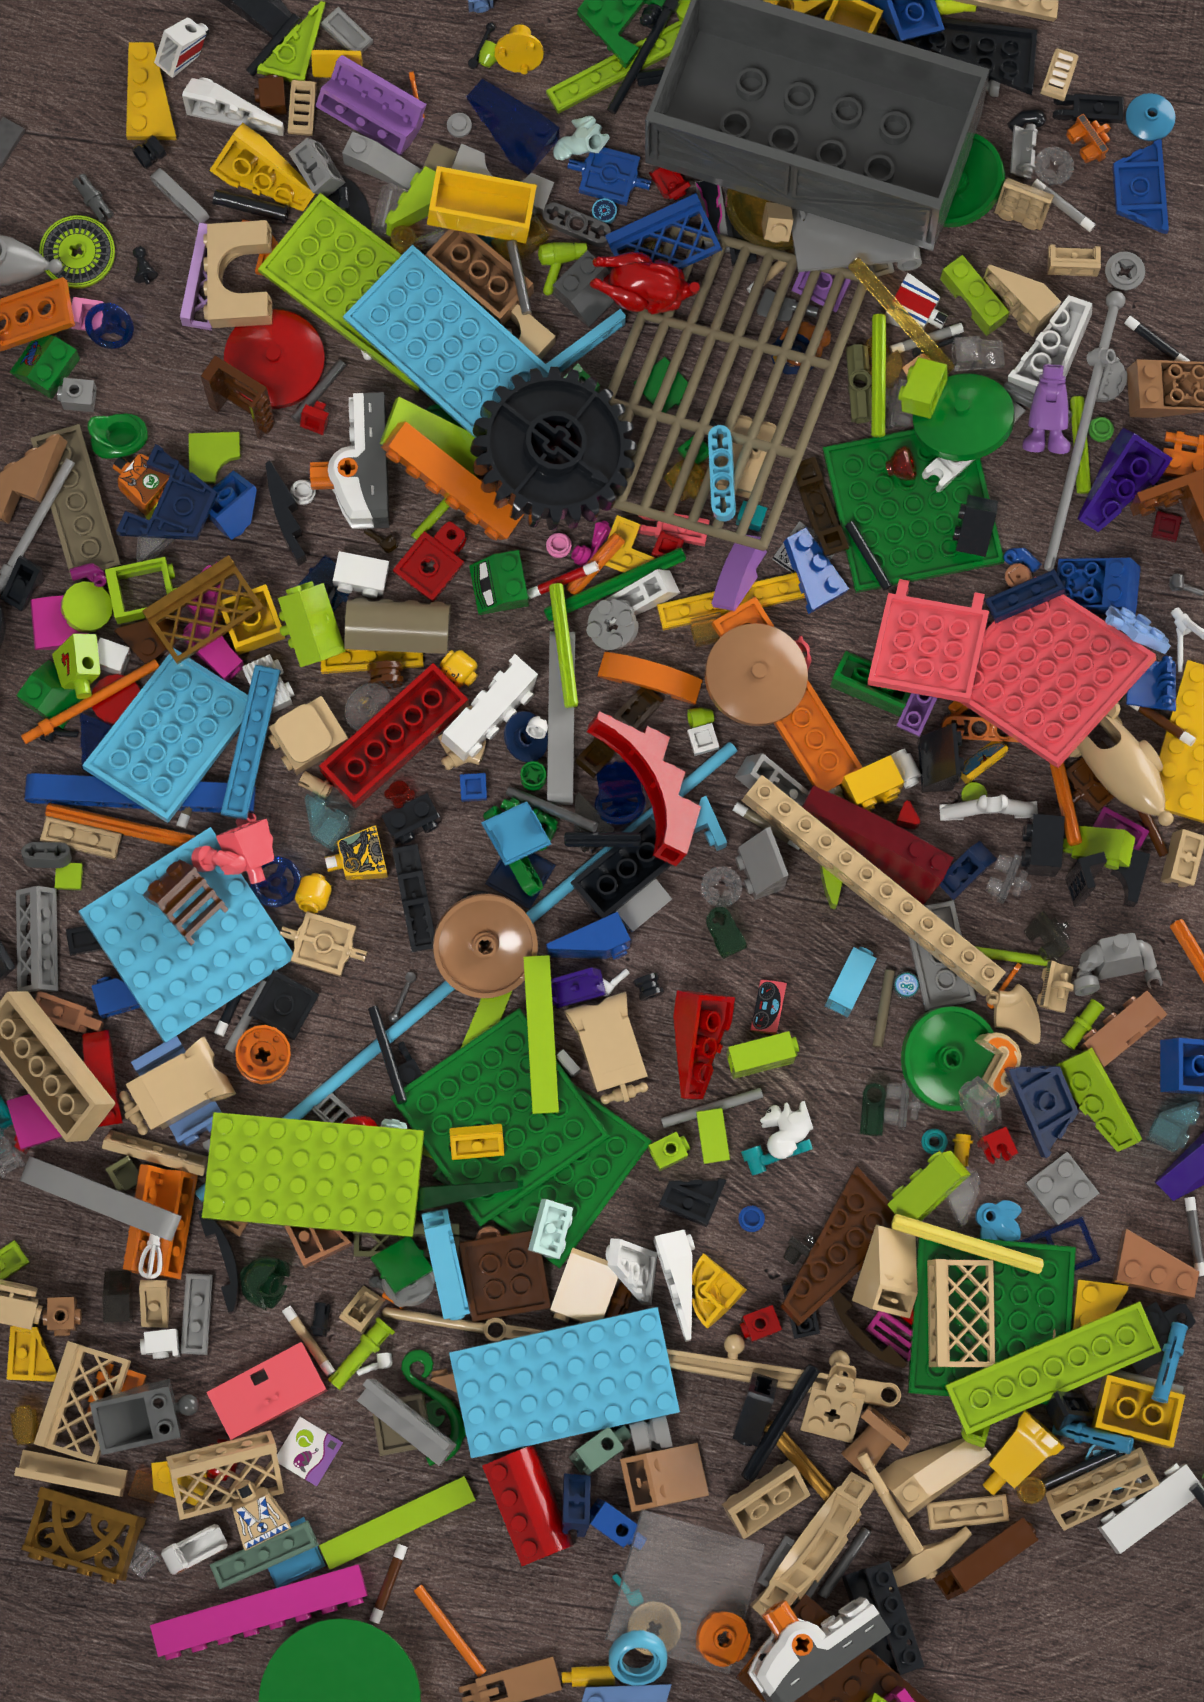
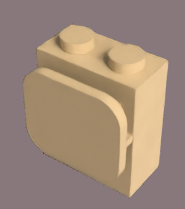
[268,696,348,775]
[0,1279,43,1330]

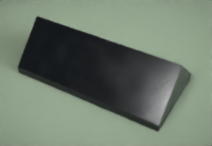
[570,817,672,919]

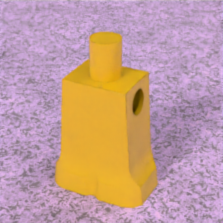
[982,1410,1065,1495]

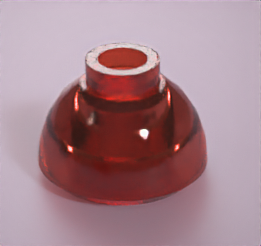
[885,445,917,481]

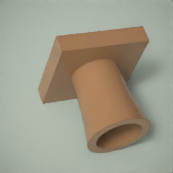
[841,1404,910,1475]

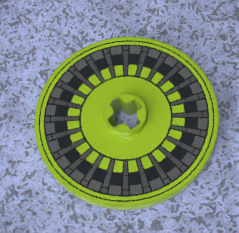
[39,215,115,289]

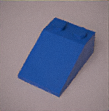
[873,0,945,42]
[546,912,631,960]
[1160,1038,1204,1094]

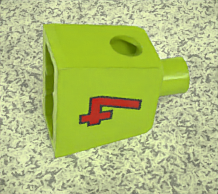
[52,634,100,699]

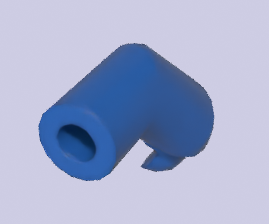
[1003,548,1042,573]

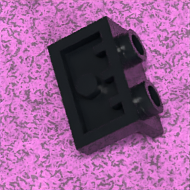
[381,793,441,845]

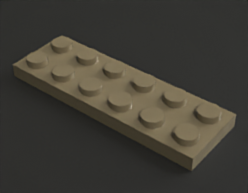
[31,424,121,582]

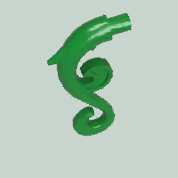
[401,1350,466,1466]

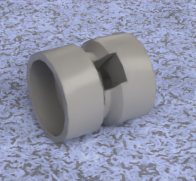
[629,1416,673,1455]

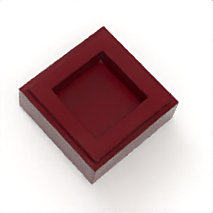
[1151,511,1182,543]

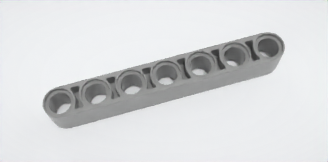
[547,632,575,805]
[20,1156,182,1241]

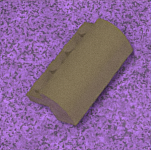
[345,598,451,654]

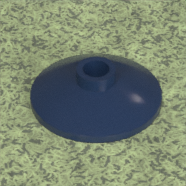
[504,711,548,763]

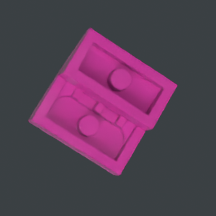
[30,595,89,650]
[6,1094,62,1150]

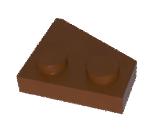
[114,619,184,664]

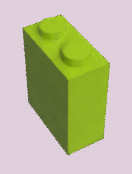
[726,1031,799,1079]

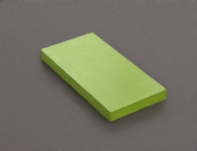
[380,397,478,476]

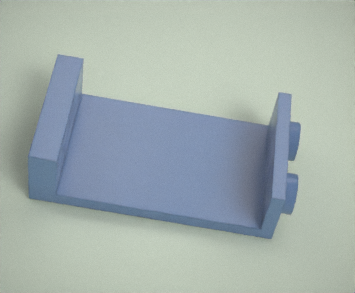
[131,1036,222,1146]

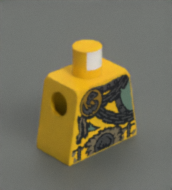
[325,825,388,880]

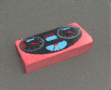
[750,980,787,1035]

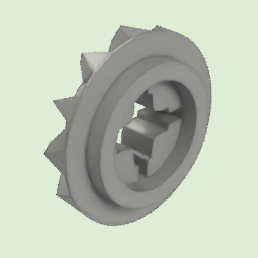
[1105,252,1145,292]

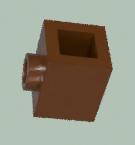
[254,75,287,116]

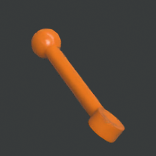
[409,71,425,118]
[987,963,1022,1009]

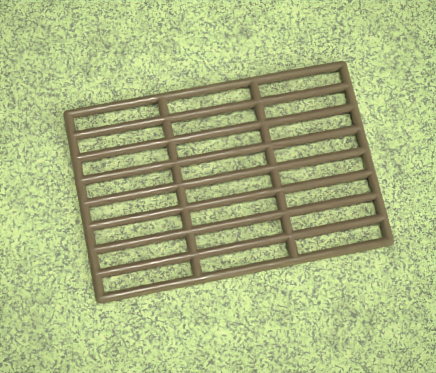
[608,225,871,551]

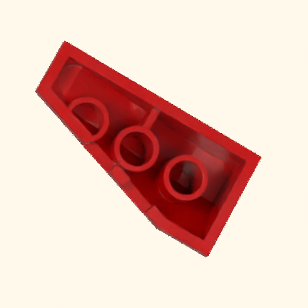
[673,990,735,1099]

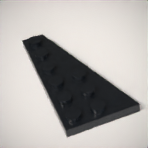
[887,18,1037,95]

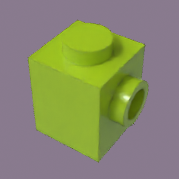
[648,1132,690,1172]

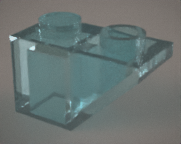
[304,794,351,853]
[1146,1101,1200,1153]

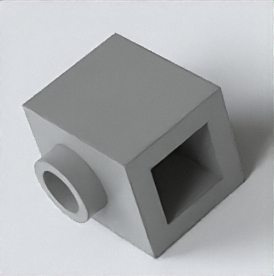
[57,378,97,412]

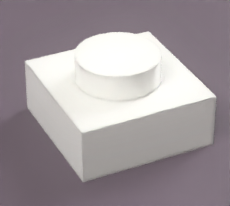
[687,723,719,756]

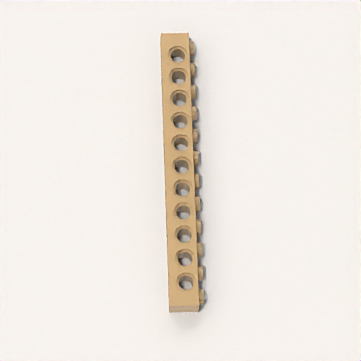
[741,775,1006,996]

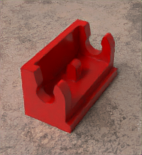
[977,1127,1018,1164]

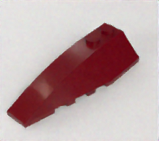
[802,785,954,905]

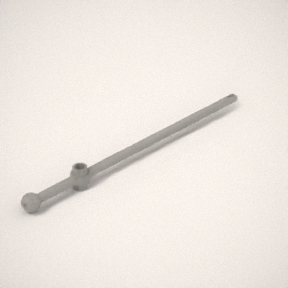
[1044,291,1125,571]

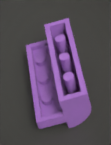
[315,55,427,156]

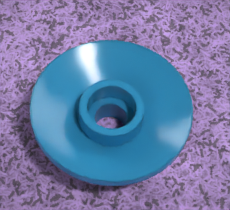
[1126,93,1175,141]

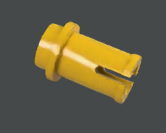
[952,1134,973,1167]

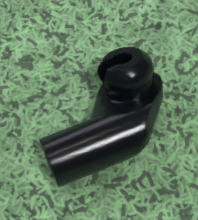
[1007,109,1046,132]

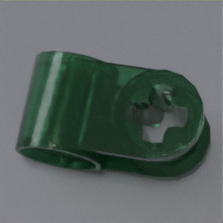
[706,907,747,959]

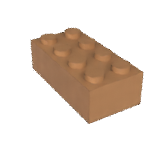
[425,229,534,326]

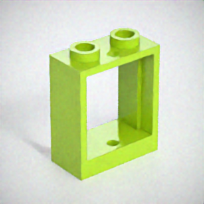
[105,557,177,624]

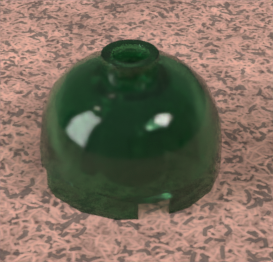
[240,1256,290,1310]

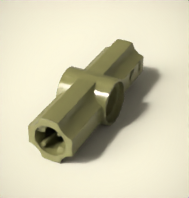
[846,344,872,424]

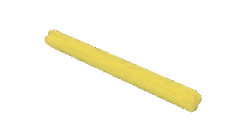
[891,1214,1044,1274]

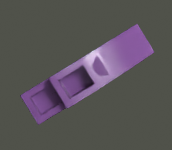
[896,693,937,737]

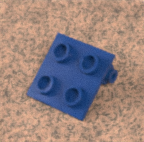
[1126,656,1176,711]

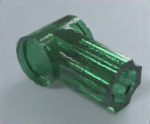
[860,1083,886,1136]

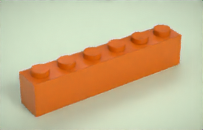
[381,421,524,541]

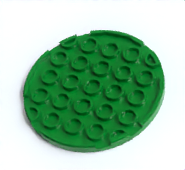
[258,1619,421,1702]

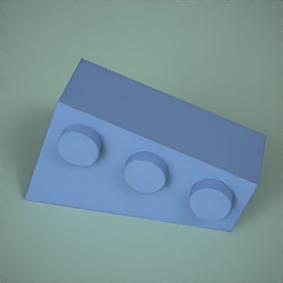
[581,1684,671,1702]

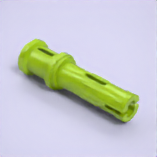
[328,1317,395,1390]

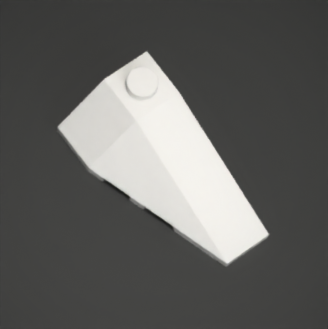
[182,77,285,136]
[653,1230,695,1342]

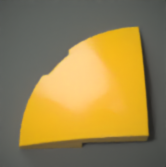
[692,1253,747,1328]

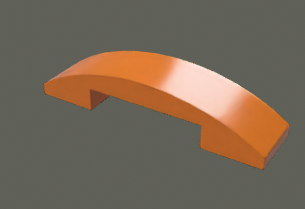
[597,652,703,705]

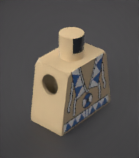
[231,1481,291,1551]

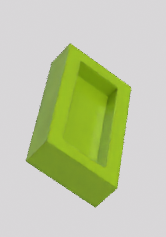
[696,1107,730,1164]

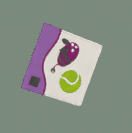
[277,1417,343,1486]

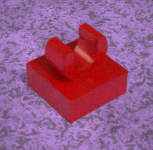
[300,401,329,435]

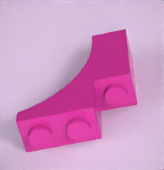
[183,562,244,682]

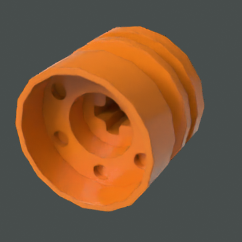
[235,1025,291,1085]

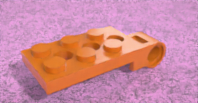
[0,277,75,352]

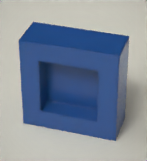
[460,773,487,802]

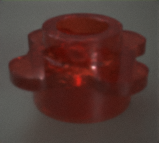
[384,781,415,808]

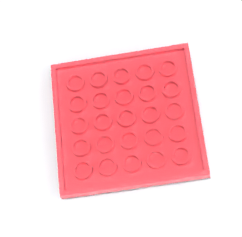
[960,576,1156,768]

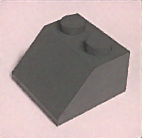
[553,250,615,328]

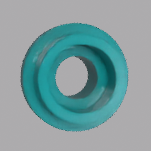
[921,1129,948,1155]

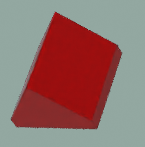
[895,800,921,829]

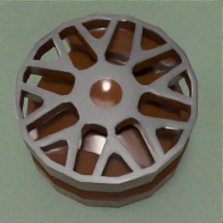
[367,661,404,690]

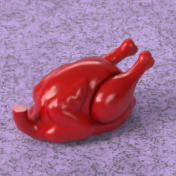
[590,252,700,315]

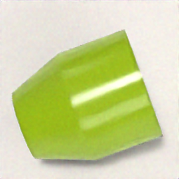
[479,40,497,68]
[687,707,714,729]

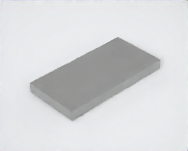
[908,900,976,1012]

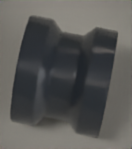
[633,972,664,1001]

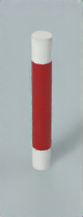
[527,561,599,599]

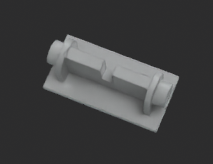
[1010,124,1038,180]

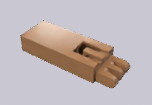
[458,1656,562,1702]

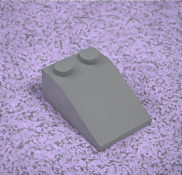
[735,827,789,900]

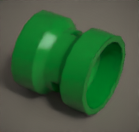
[520,761,546,792]

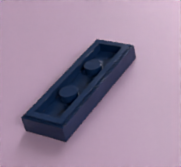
[984,569,1066,623]

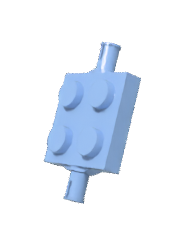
[1105,606,1171,654]

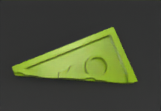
[257,1,325,82]

